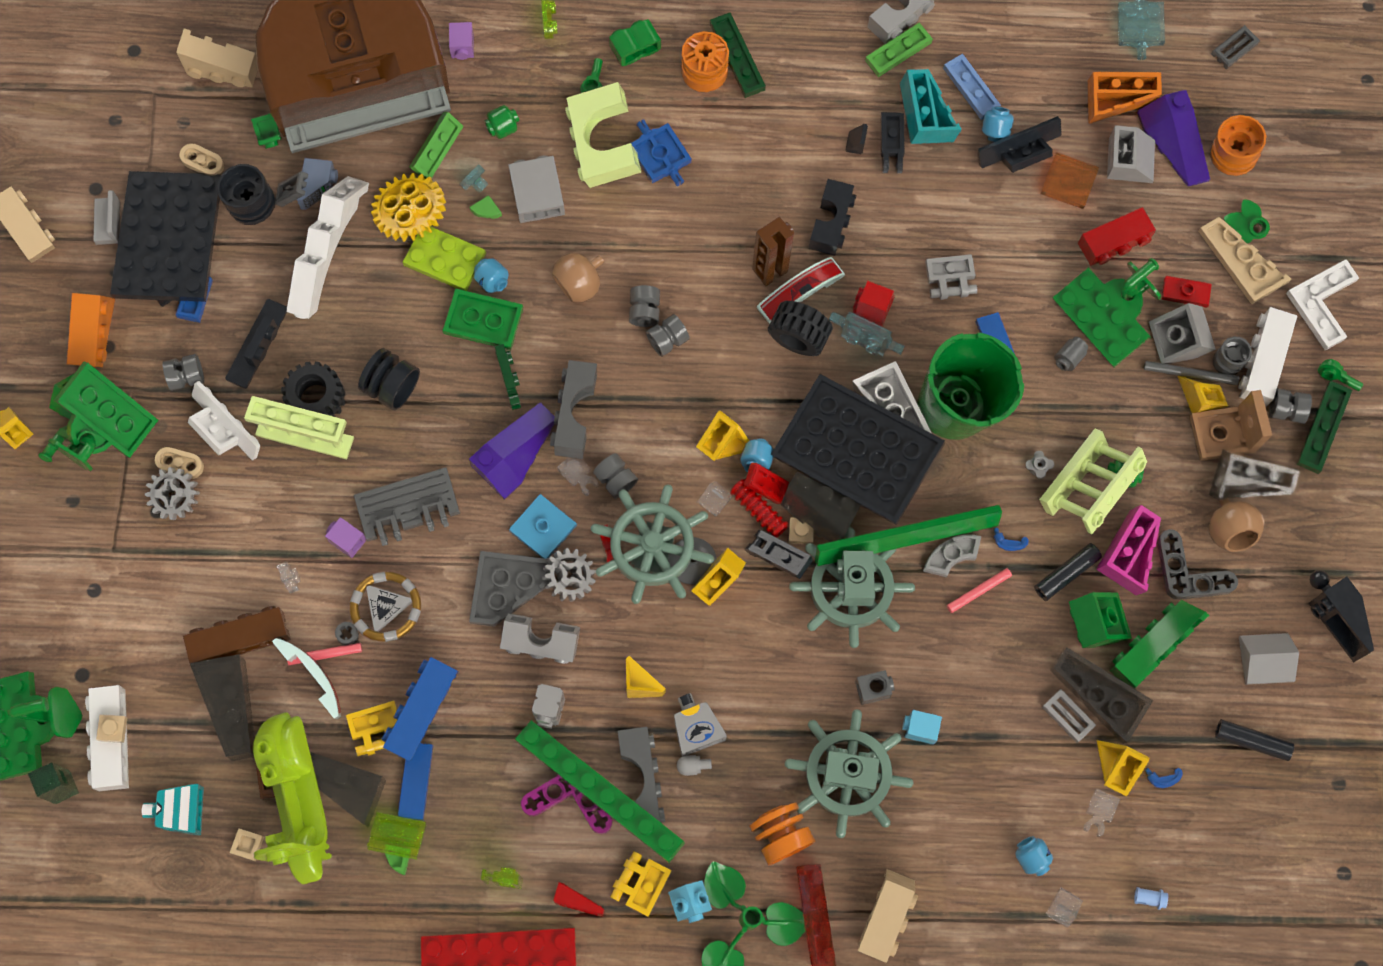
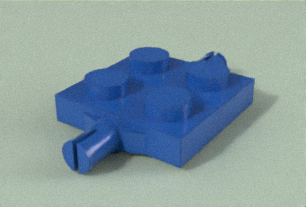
[631,119,692,186]

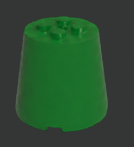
[918,332,1024,440]

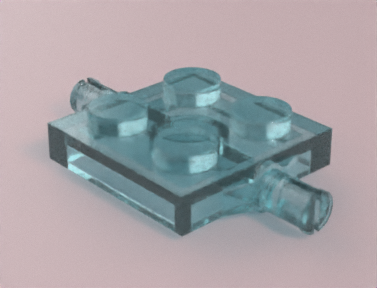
[1118,0,1165,60]
[829,312,905,356]

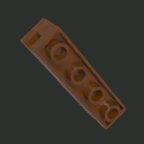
[752,217,794,287]
[183,606,291,668]

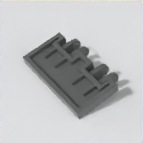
[354,468,460,546]

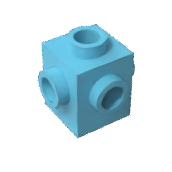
[668,881,712,923]

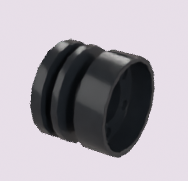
[217,164,276,225]
[358,348,420,411]

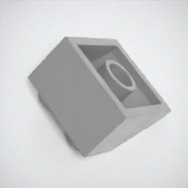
[1149,303,1216,364]

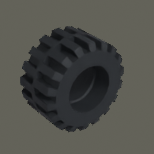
[768,301,833,357]
[281,361,346,417]

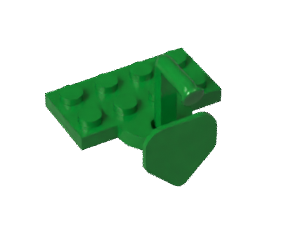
[1053,258,1161,368]
[38,361,158,472]
[0,671,83,781]

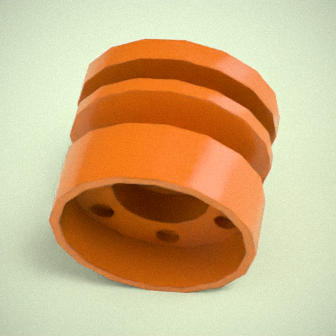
[681,31,729,92]
[1210,115,1266,176]
[749,803,816,866]

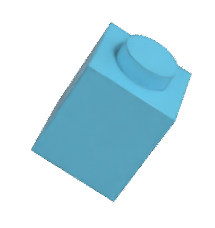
[902,710,942,745]

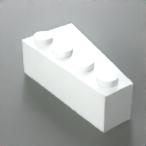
[853,361,931,433]

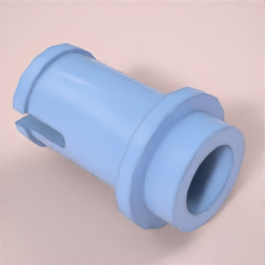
[1134,887,1168,910]

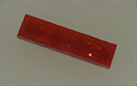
[796,864,836,966]

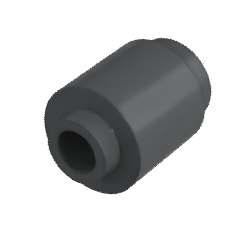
[1054,337,1088,371]

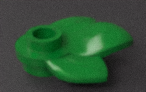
[1224,199,1270,244]

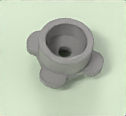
[1025,451,1054,479]

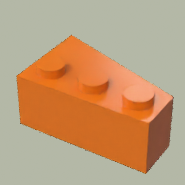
[1087,72,1162,124]
[67,293,115,367]

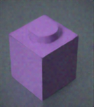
[449,22,474,60]
[325,517,366,559]

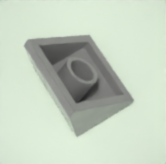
[1239,633,1299,685]

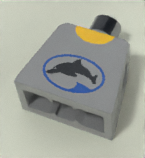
[674,693,727,757]

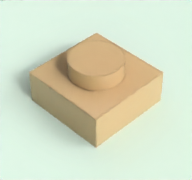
[788,518,814,544]
[96,715,127,743]
[230,829,264,861]

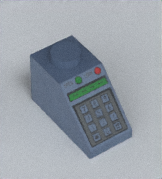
[297,158,338,210]

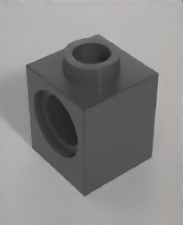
[855,670,895,705]

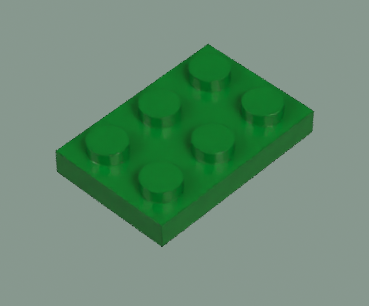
[443,288,524,350]

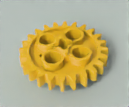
[371,173,446,242]

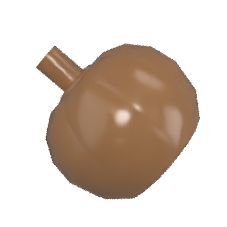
[552,252,604,303]
[1209,498,1265,552]

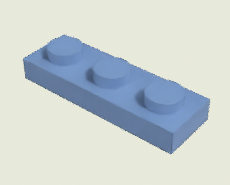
[943,54,1001,120]

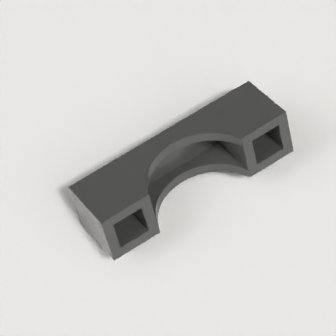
[550,360,597,459]
[618,727,665,834]

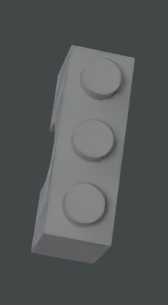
[868,0,935,44]
[500,613,580,663]

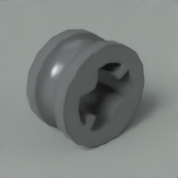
[335,622,359,645]

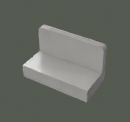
[94,190,120,245]

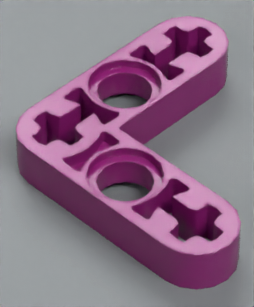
[521,775,612,834]

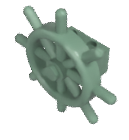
[591,484,714,604]
[789,527,915,648]
[785,709,913,838]

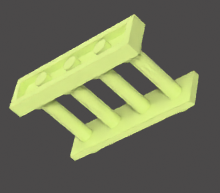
[244,396,354,460]
[1039,428,1147,534]

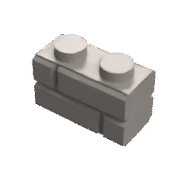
[532,684,565,729]

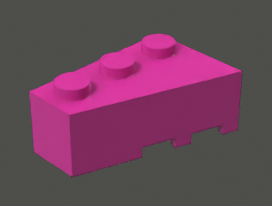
[1096,505,1161,596]

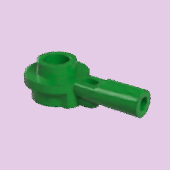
[580,58,603,93]
[1318,359,1363,391]

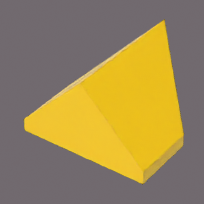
[1178,376,1228,413]
[696,411,750,461]
[626,656,666,698]
[1096,740,1150,796]

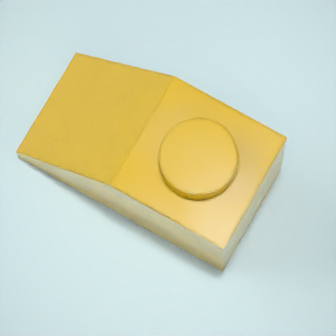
[0,407,34,449]
[691,548,746,606]

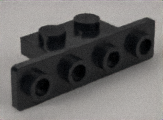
[978,116,1062,173]
[225,299,287,389]

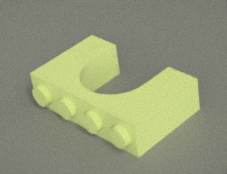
[565,82,641,188]

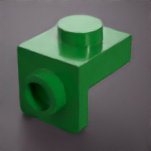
[251,113,282,149]

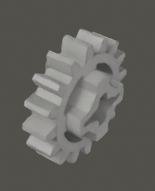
[145,467,200,520]
[542,548,596,602]

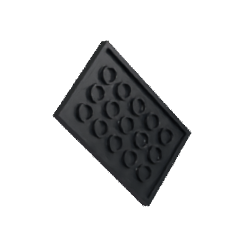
[110,171,221,302]
[771,374,945,525]

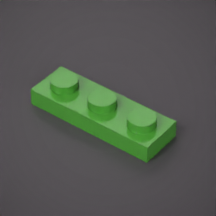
[865,23,933,77]
[409,112,463,179]

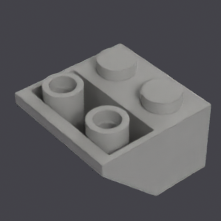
[1107,125,1155,183]

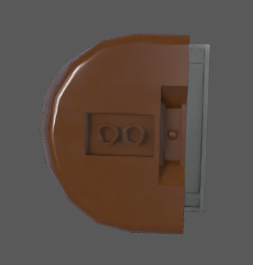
[255,0,451,153]

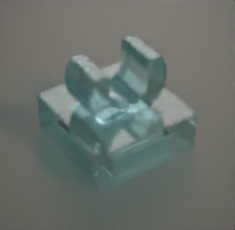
[460,164,488,193]

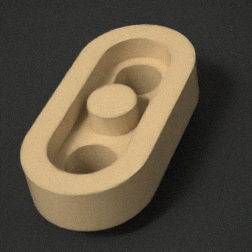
[180,144,224,176]
[155,447,204,479]

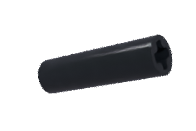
[1034,543,1102,601]
[1215,719,1294,761]

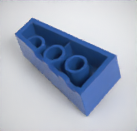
[382,657,459,761]

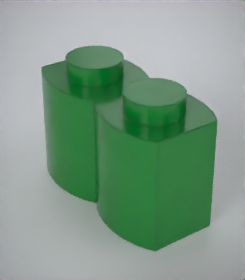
[609,19,661,66]

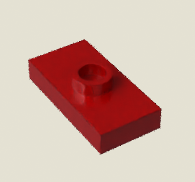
[1161,276,1212,308]
[744,463,789,504]

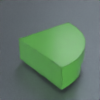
[470,195,502,219]
[385,845,411,875]

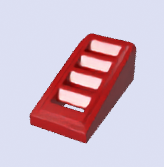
[553,882,605,917]

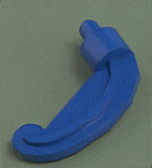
[994,527,1029,551]
[1145,768,1183,788]

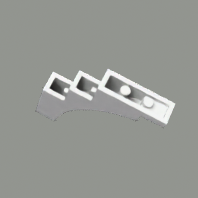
[287,176,369,319]

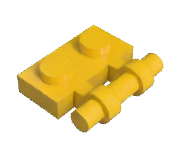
[346,701,397,756]
[610,851,672,917]

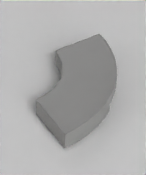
[923,535,981,577]

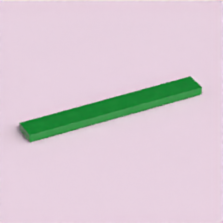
[815,505,1002,566]

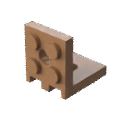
[1189,390,1272,461]

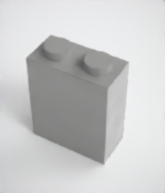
[508,156,565,223]

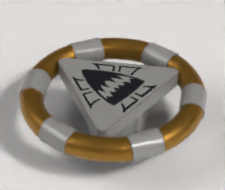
[349,571,421,642]

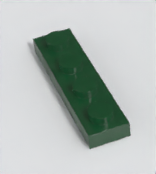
[710,12,766,98]
[1296,381,1353,474]

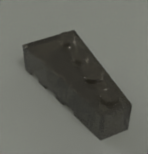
[1050,647,1153,744]
[190,655,255,761]

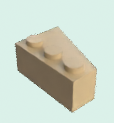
[176,28,258,87]
[0,186,55,263]
[858,869,918,963]

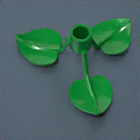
[701,861,812,966]

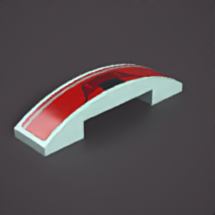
[757,257,845,324]
[272,638,341,719]

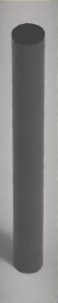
[1144,361,1239,385]

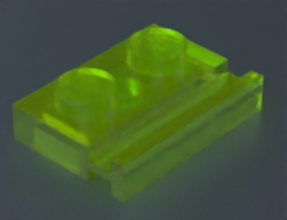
[367,812,426,860]
[481,867,523,889]

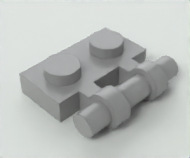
[925,254,977,300]

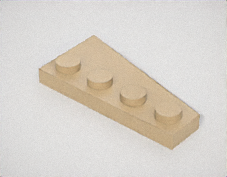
[1198,217,1291,304]

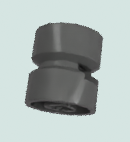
[629,285,660,327]
[646,314,690,357]
[1213,336,1252,375]
[162,354,204,391]
[1269,388,1312,424]
[593,453,638,499]

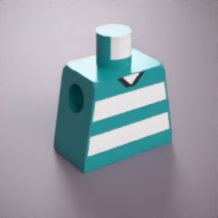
[142,784,204,835]

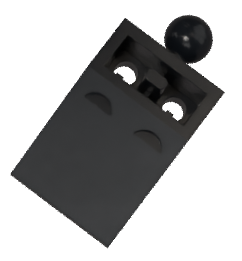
[1308,570,1374,663]

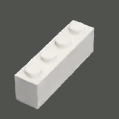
[1239,307,1297,407]
[85,685,129,791]

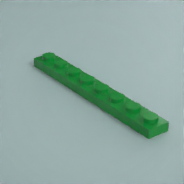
[515,720,685,863]

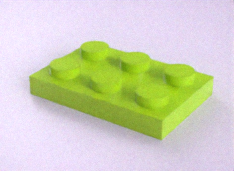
[403,226,486,291]

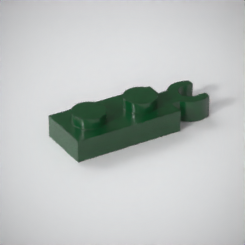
[494,344,521,410]

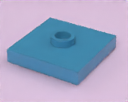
[509,494,577,559]

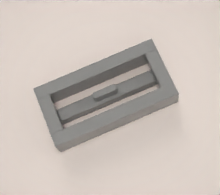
[1042,689,1096,743]

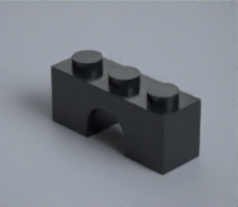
[809,179,857,256]

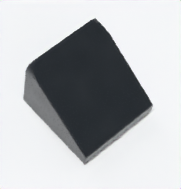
[845,124,868,155]

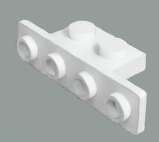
[188,381,260,460]

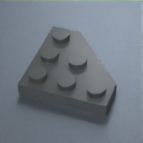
[469,551,550,627]

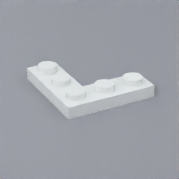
[1286,260,1359,350]

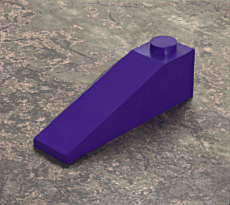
[1137,90,1210,187]
[469,403,555,500]

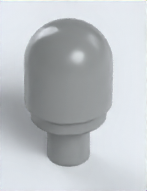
[677,755,712,776]

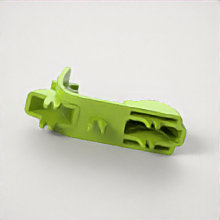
[253,712,332,884]

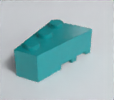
[900,69,962,144]

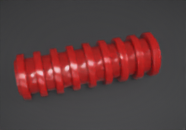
[730,479,788,538]

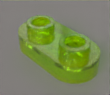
[541,0,558,39]

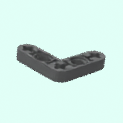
[1157,529,1238,600]

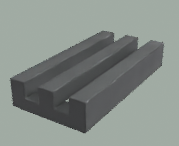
[1211,25,1260,70]
[275,171,308,207]

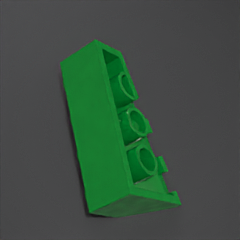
[1109,600,1209,691]

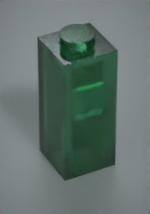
[28,762,79,804]

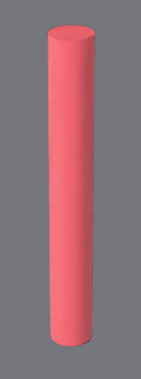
[946,568,1012,613]
[287,642,362,665]

